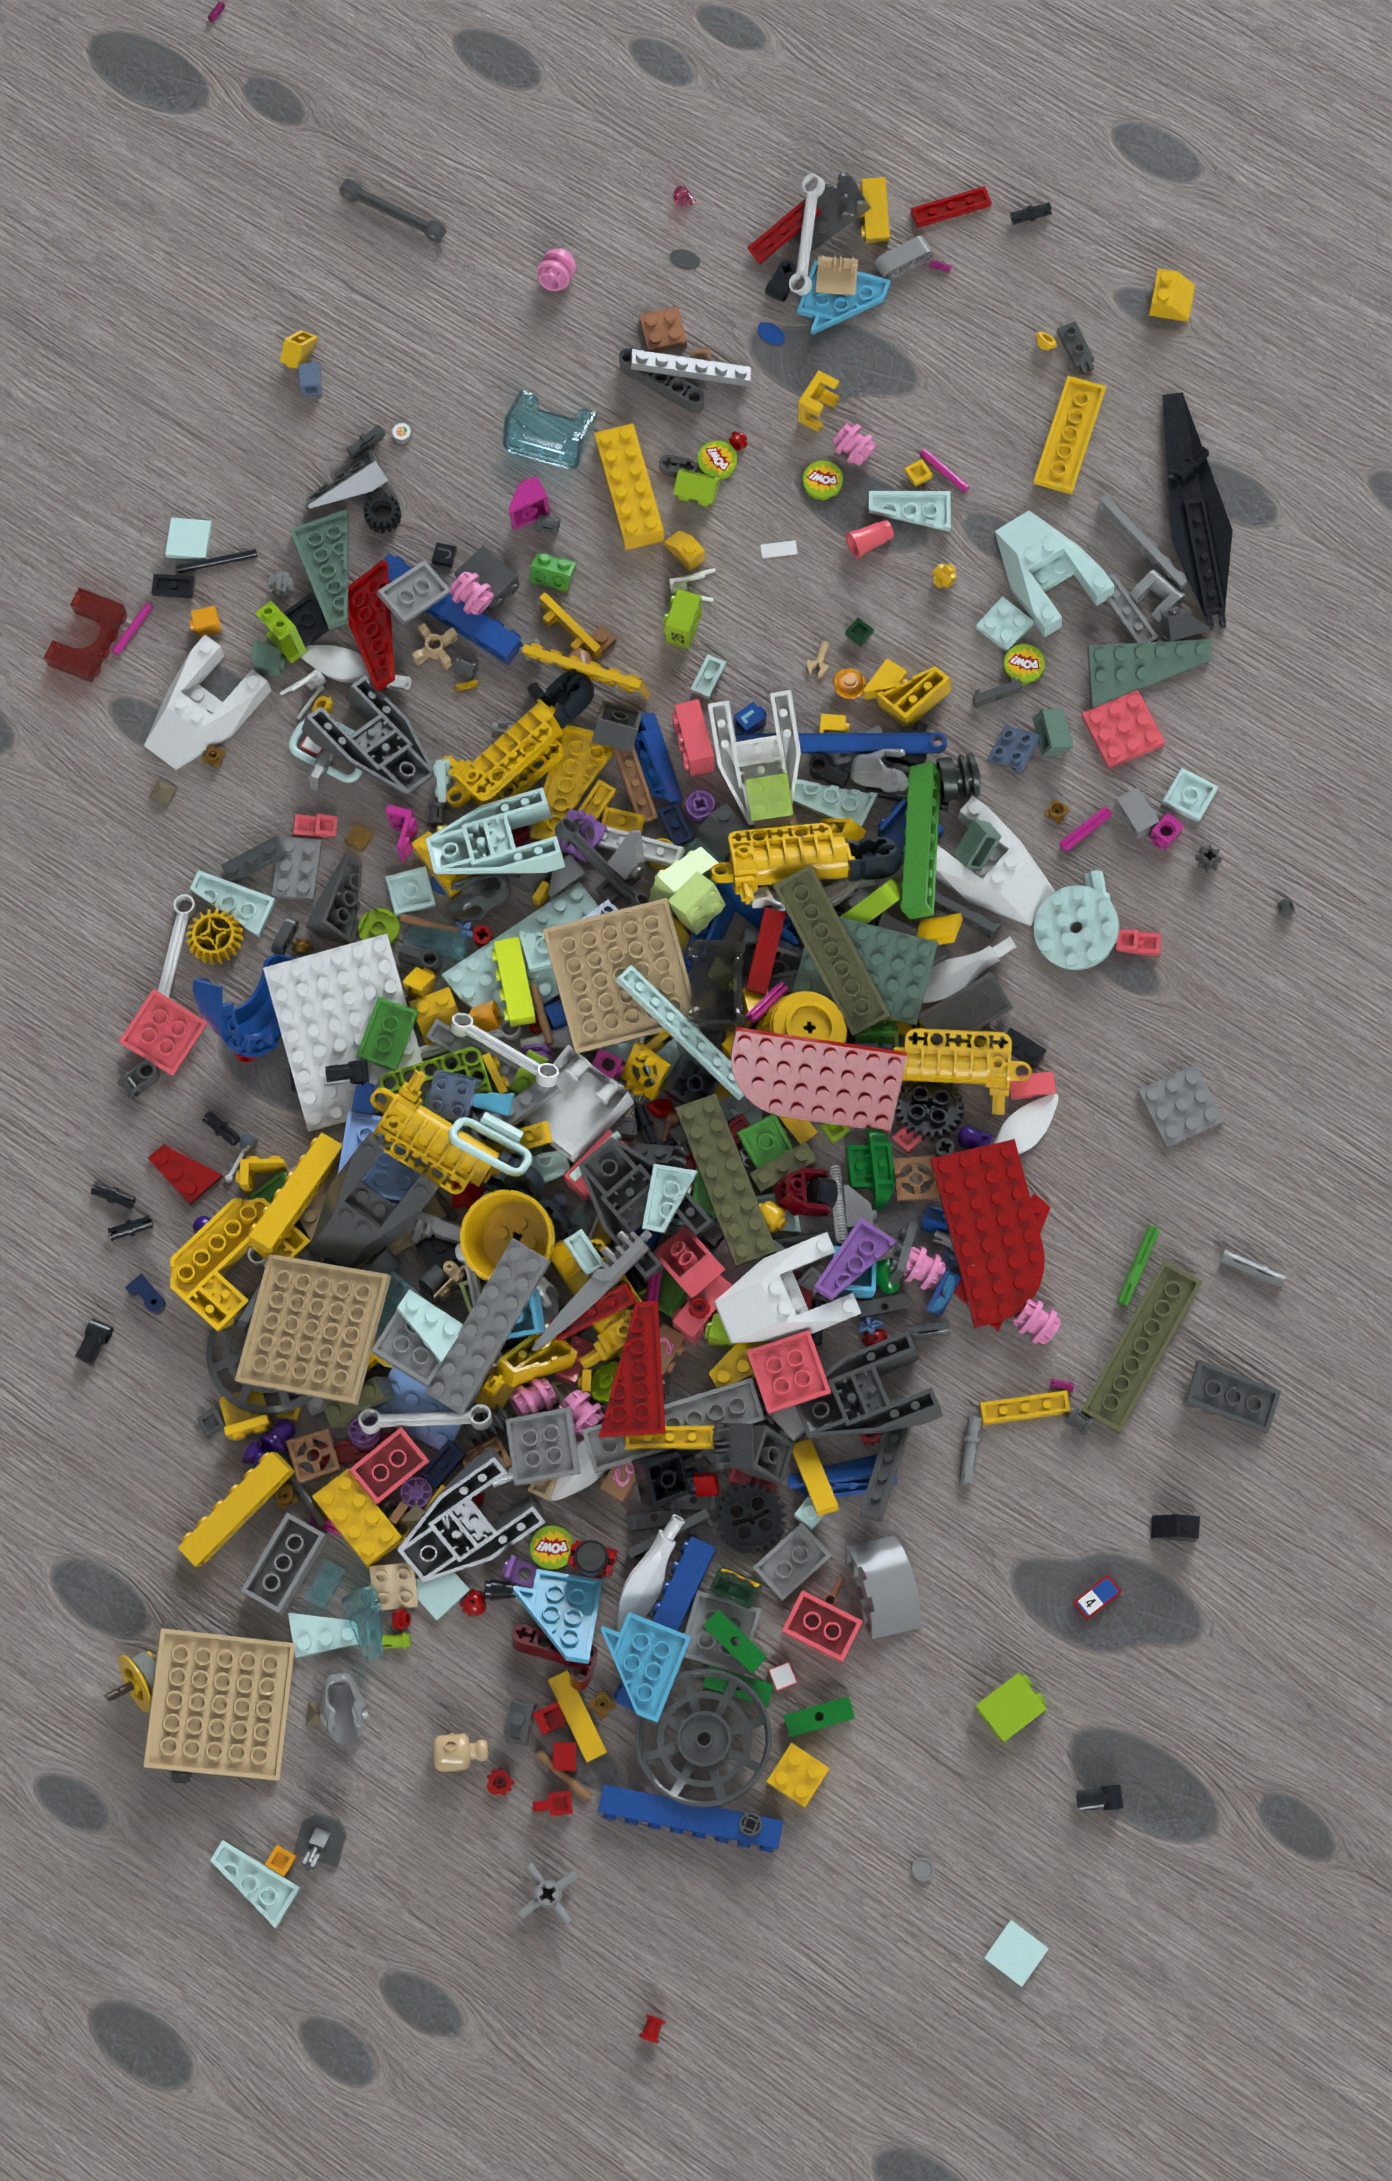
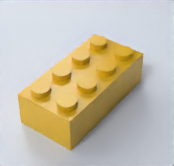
[312,1469,403,1570]

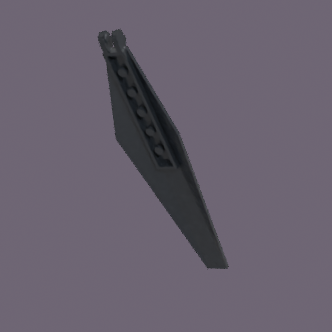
[1162,392,1233,630]

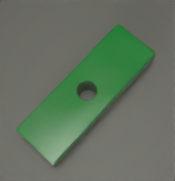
[703,1609,767,1674]
[702,1665,774,1707]
[783,1696,855,1738]

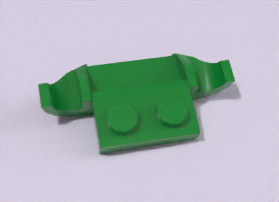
[845,1127,896,1210]

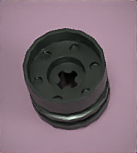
[936,753,981,801]

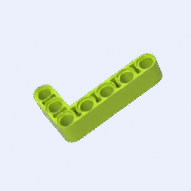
[841,877,902,924]
[379,1047,494,1094]

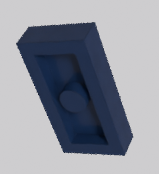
[658,802,693,846]
[421,1440,466,1488]

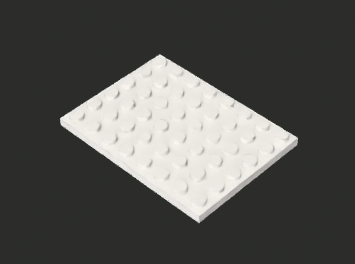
[263,934,431,1132]

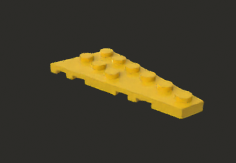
[522,643,651,700]
[530,725,614,842]

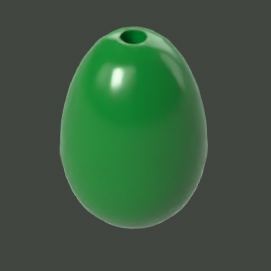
[876,1258,900,1294]

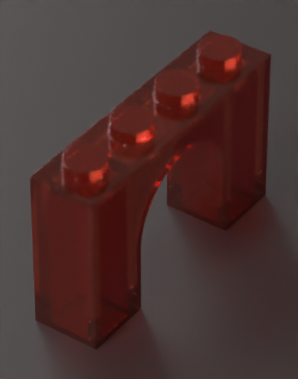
[44,588,127,682]

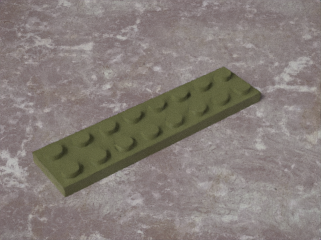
[773,865,891,1036]
[675,1094,777,1268]
[1081,1261,1203,1434]

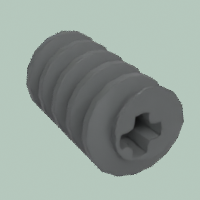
[464,1404,510,1446]

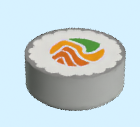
[392,422,412,444]

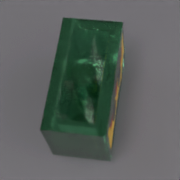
[709,1566,764,1609]

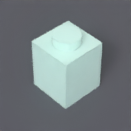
[794,1497,825,1531]

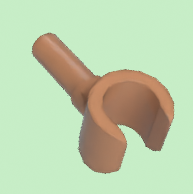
[661,1113,679,1142]
[824,1576,845,1606]

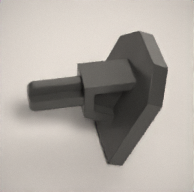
[294,1813,347,1871]

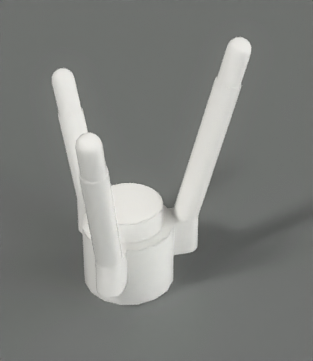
[670,568,716,602]
[280,669,326,720]

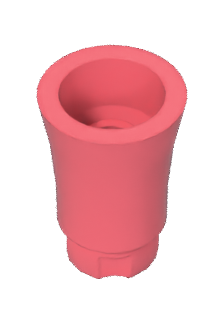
[845,520,894,559]

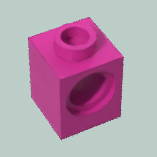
[1149,813,1184,851]
[592,1048,625,1080]

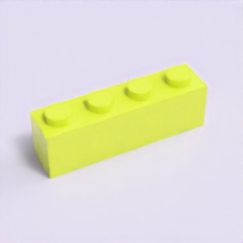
[491,937,536,1027]

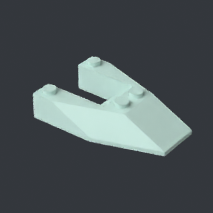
[995,511,1115,638]
[426,787,566,874]

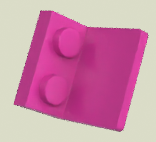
[385,805,418,862]

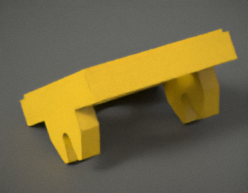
[621,1041,671,1101]

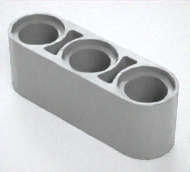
[874,236,934,280]

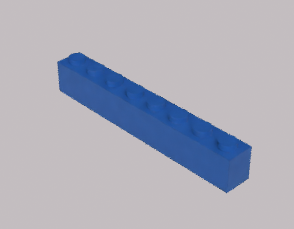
[384,553,522,665]
[614,1536,716,1712]
[598,1784,783,1853]

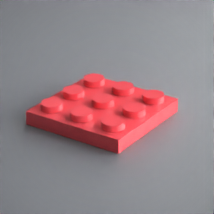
[1081,690,1165,769]
[119,988,208,1077]
[746,1330,831,1415]

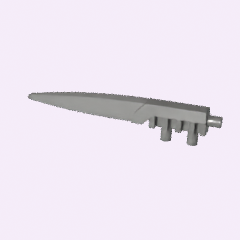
[393,1202,462,1244]
[532,1229,653,1351]

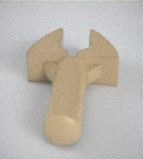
[807,641,829,679]

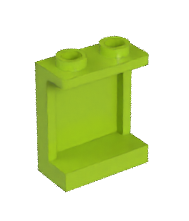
[255,601,307,664]
[974,1672,1047,1744]

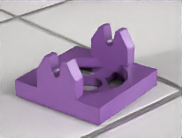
[554,808,607,863]

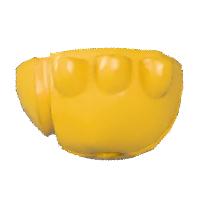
[1035,332,1057,351]
[311,696,333,715]

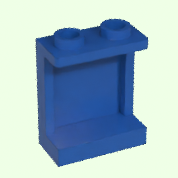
[877,799,944,856]

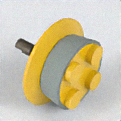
[104,1651,155,1713]

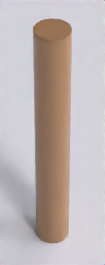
[400,914,461,936]
[529,984,554,1045]
[535,1749,592,1802]

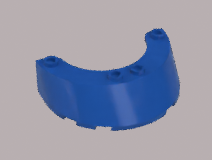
[193,954,296,1057]

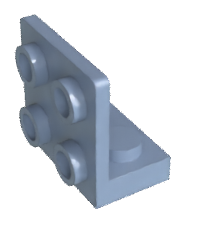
[427,1070,482,1121]

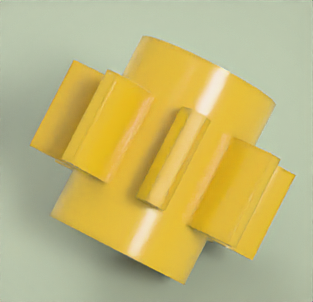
[932,563,957,589]

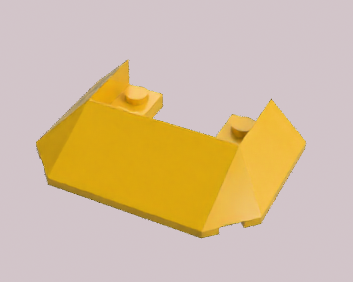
[170,1198,311,1332]

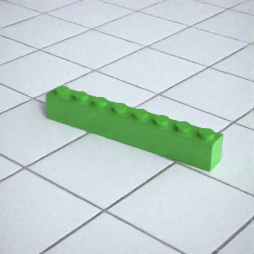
[900,762,941,920]

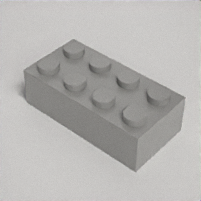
[241,1513,329,1616]

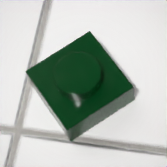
[845,617,874,647]

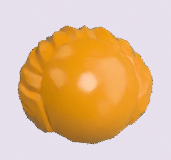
[833,668,866,700]

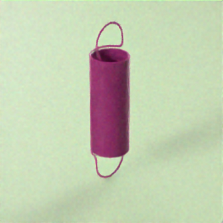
[207,0,226,24]
[924,259,956,273]
[1044,1378,1081,1392]

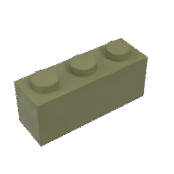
[749,1142,817,1196]
[323,1377,396,1427]

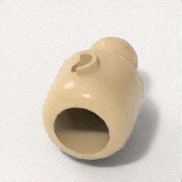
[433,1732,488,1772]

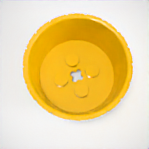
[755,991,847,1043]
[460,1190,555,1281]

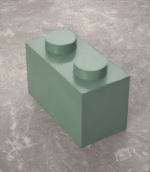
[1032,709,1073,756]
[954,819,1002,871]

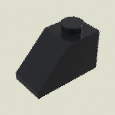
[1151,1514,1200,1542]

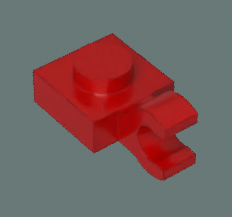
[533,1790,573,1817]

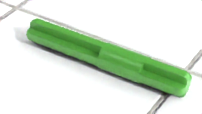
[1117,1225,1159,1306]

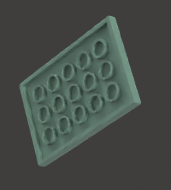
[792,917,939,1026]

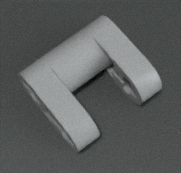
[1129,569,1185,623]

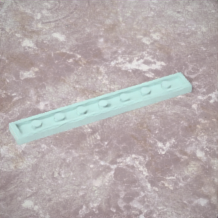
[615,965,744,1101]

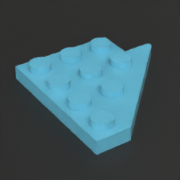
[797,259,891,335]
[513,1569,603,1664]
[601,1612,692,1723]

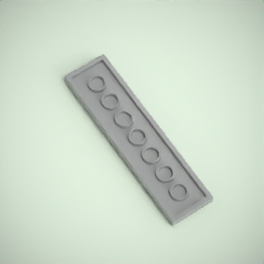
[425,1239,551,1415]
[582,1378,765,1474]

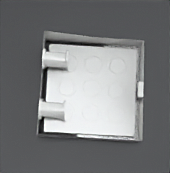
[521,1045,634,1164]

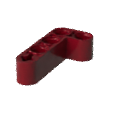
[512,1624,597,1691]

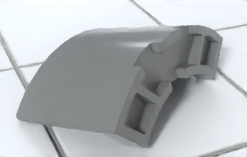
[845,1536,921,1639]

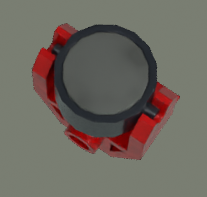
[567,1540,618,1579]

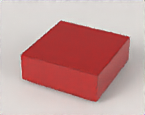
[693,1472,720,1496]

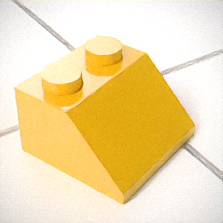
[1149,268,1195,322]
[409,987,459,1045]

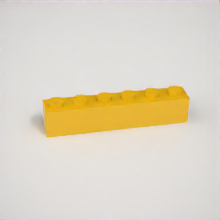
[248,1132,342,1255]
[178,1452,295,1567]

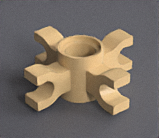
[412,623,459,670]

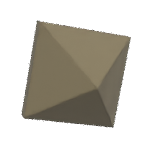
[149,780,177,806]
[550,1380,572,1404]
[401,1504,425,1529]
[306,1702,326,1727]

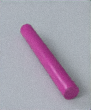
[920,448,969,493]
[112,602,153,656]

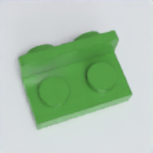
[855,1020,899,1050]

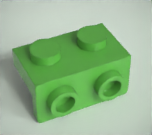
[529,553,577,592]

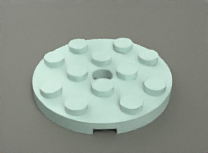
[1034,885,1119,970]

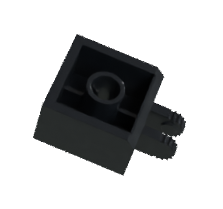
[659,1054,720,1105]
[632,1449,698,1507]

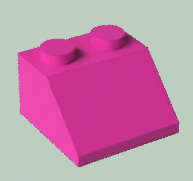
[508,476,550,531]

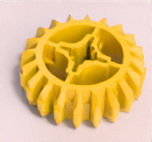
[186,908,244,965]

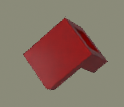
[533,1702,568,1736]
[553,1742,577,1772]

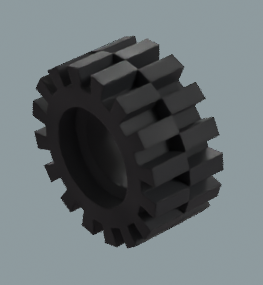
[363,493,402,533]

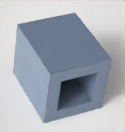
[299,362,323,396]

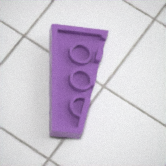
[813,1218,897,1301]

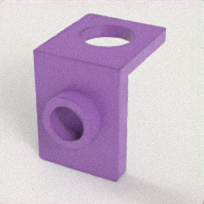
[503,1555,539,1588]

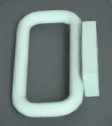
[289,720,363,783]
[448,1112,533,1177]

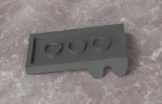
[794,172,871,252]
[919,972,1013,1046]
[1183,1360,1281,1434]

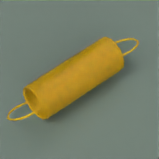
[450,679,484,692]

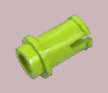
[382,1632,411,1650]

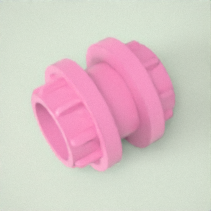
[537,248,576,291]
[832,423,876,466]
[450,572,494,615]
[903,1246,946,1290]
[1013,1299,1061,1345]
[509,1377,557,1417]
[558,1390,604,1437]

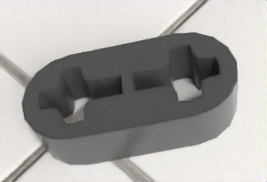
[659,455,697,478]
[271,917,299,955]

